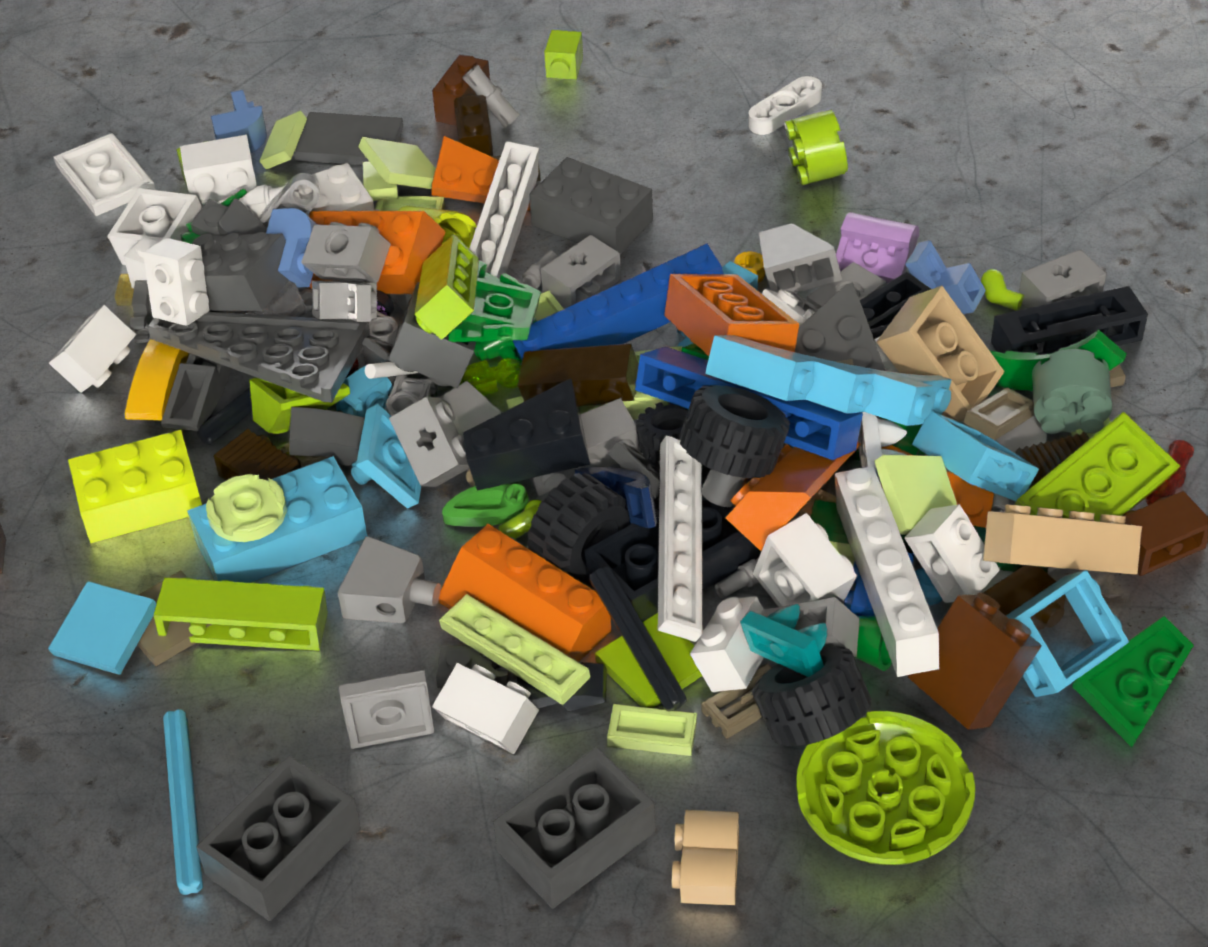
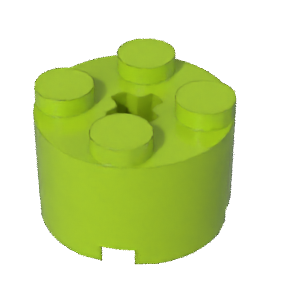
[784,109,848,185]

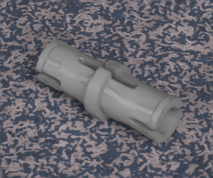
[462,65,520,128]

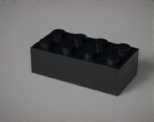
[585,483,761,622]

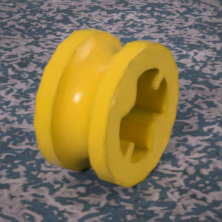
[734,251,765,283]

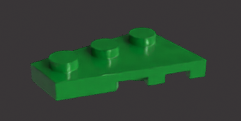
[1072,616,1194,748]

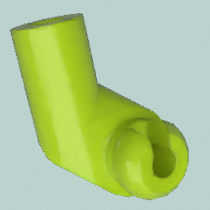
[981,269,1024,311]
[498,499,542,539]

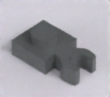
[130,281,154,343]
[436,645,508,688]

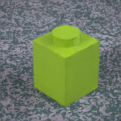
[544,30,583,80]

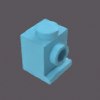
[335,365,393,418]

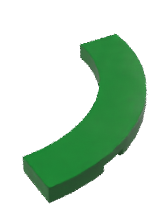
[989,330,1127,391]

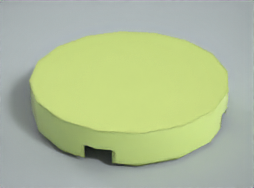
[206,474,287,542]

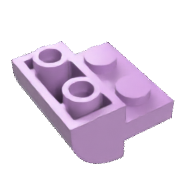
[836,212,919,284]

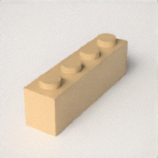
[983,504,1142,575]

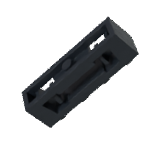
[991,286,1148,355]

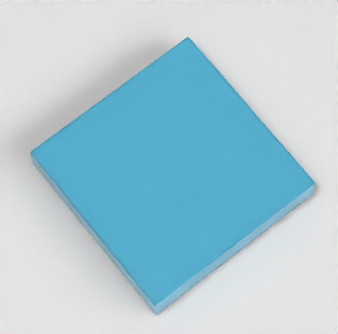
[48,581,157,675]

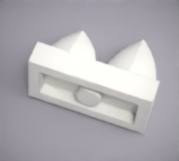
[858,412,907,483]

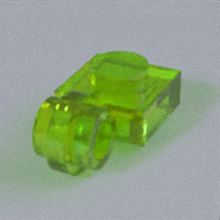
[459,358,522,396]

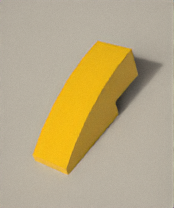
[125,339,189,420]

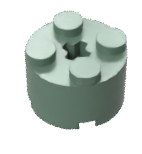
[1032,349,1112,434]

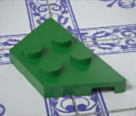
[448,261,541,342]

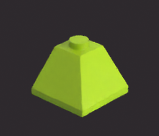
[249,378,350,434]

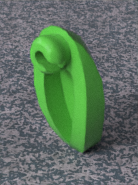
[442,483,529,527]

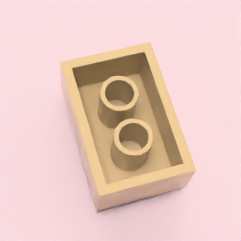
[877,286,1005,422]

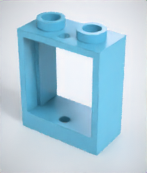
[912,411,1039,501]
[1006,570,1129,697]

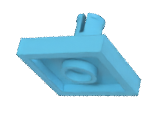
[351,404,421,509]

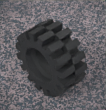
[636,402,688,463]

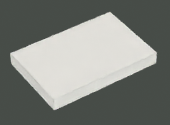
[54,133,156,216]

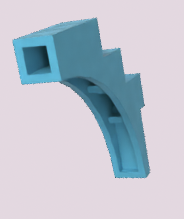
[705,335,952,426]

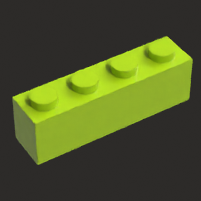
[414,234,479,340]
[153,577,328,651]

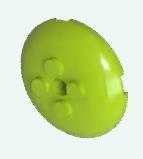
[796,711,975,865]

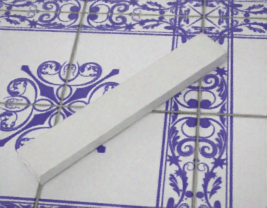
[658,435,702,642]

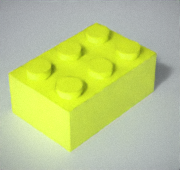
[68,430,202,543]

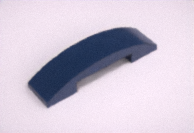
[575,467,657,528]

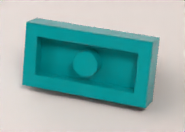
[740,604,827,677]

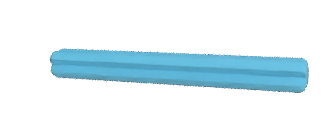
[163,709,203,895]

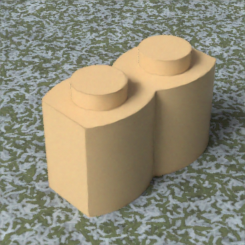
[672,810,739,905]

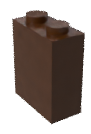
[908,593,1042,730]

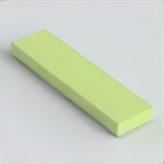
[439,594,590,705]

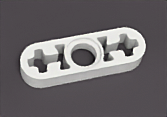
[748,76,822,135]

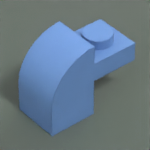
[211,90,267,153]
[266,208,318,288]
[905,240,986,314]

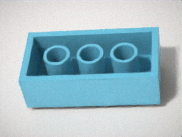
[187,456,368,583]

